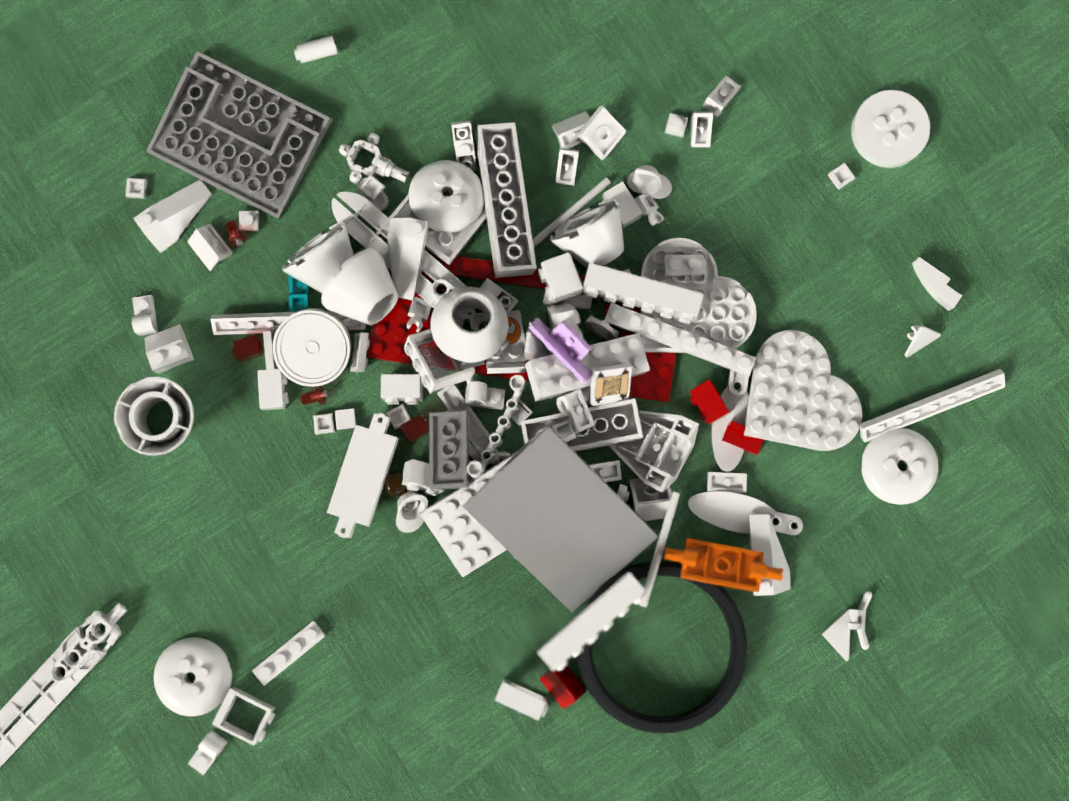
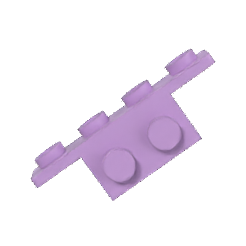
[529,318,592,383]

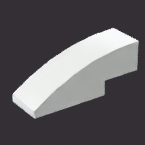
[912,257,962,311]

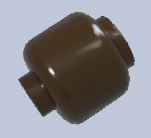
[383,470,407,497]

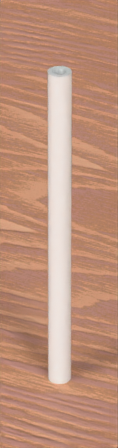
[532,178,611,247]
[639,492,680,608]

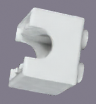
[538,252,583,305]

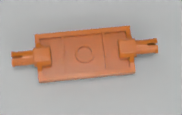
[664,538,783,592]

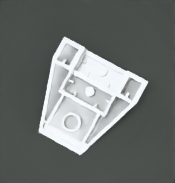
[608,410,699,493]

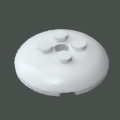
[409,160,484,233]
[861,428,938,504]
[154,637,232,716]

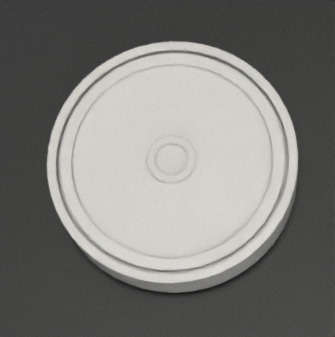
[851,90,930,168]
[273,308,352,387]

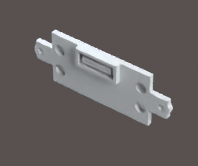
[327,413,399,538]

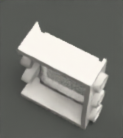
[404,329,475,394]

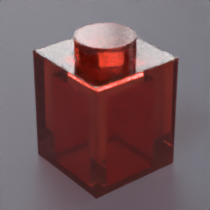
[232,335,264,362]
[400,414,429,443]

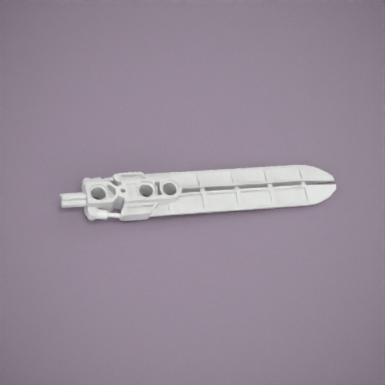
[332,192,510,351]
[0,603,127,767]

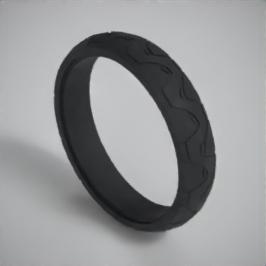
[577,561,747,733]

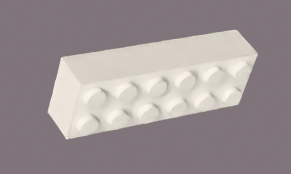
[582,263,704,324]
[525,333,650,402]
[521,399,644,452]
[537,572,645,671]

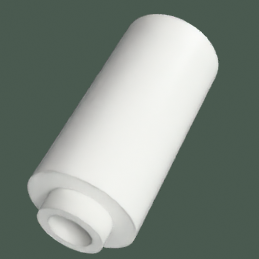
[294,35,338,63]

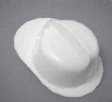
[627,165,672,199]
[396,490,428,533]

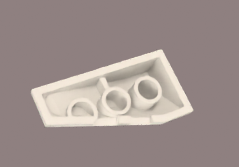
[133,179,212,253]
[387,218,429,301]
[524,321,553,362]
[749,513,791,596]

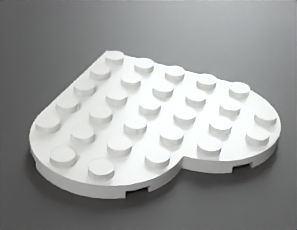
[640,238,757,353]
[743,330,862,451]

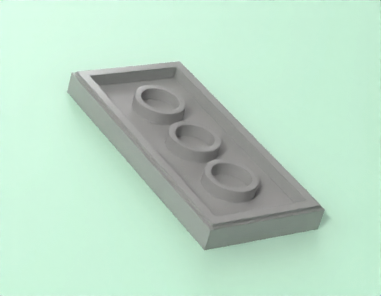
[429,410,469,490]

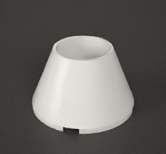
[550,199,624,269]
[282,221,354,294]
[322,248,398,325]
[431,287,508,363]
[114,377,194,455]

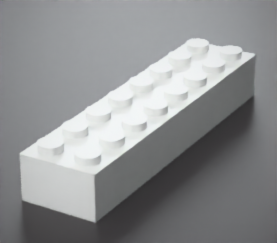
[475,122,537,278]

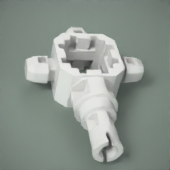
[339,133,410,184]

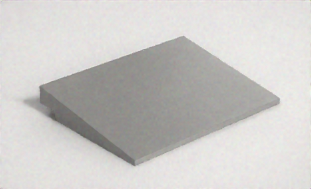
[146,51,333,219]
[463,425,658,612]

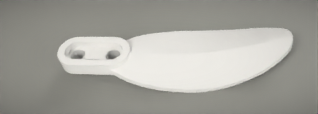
[712,370,749,472]
[688,491,803,535]

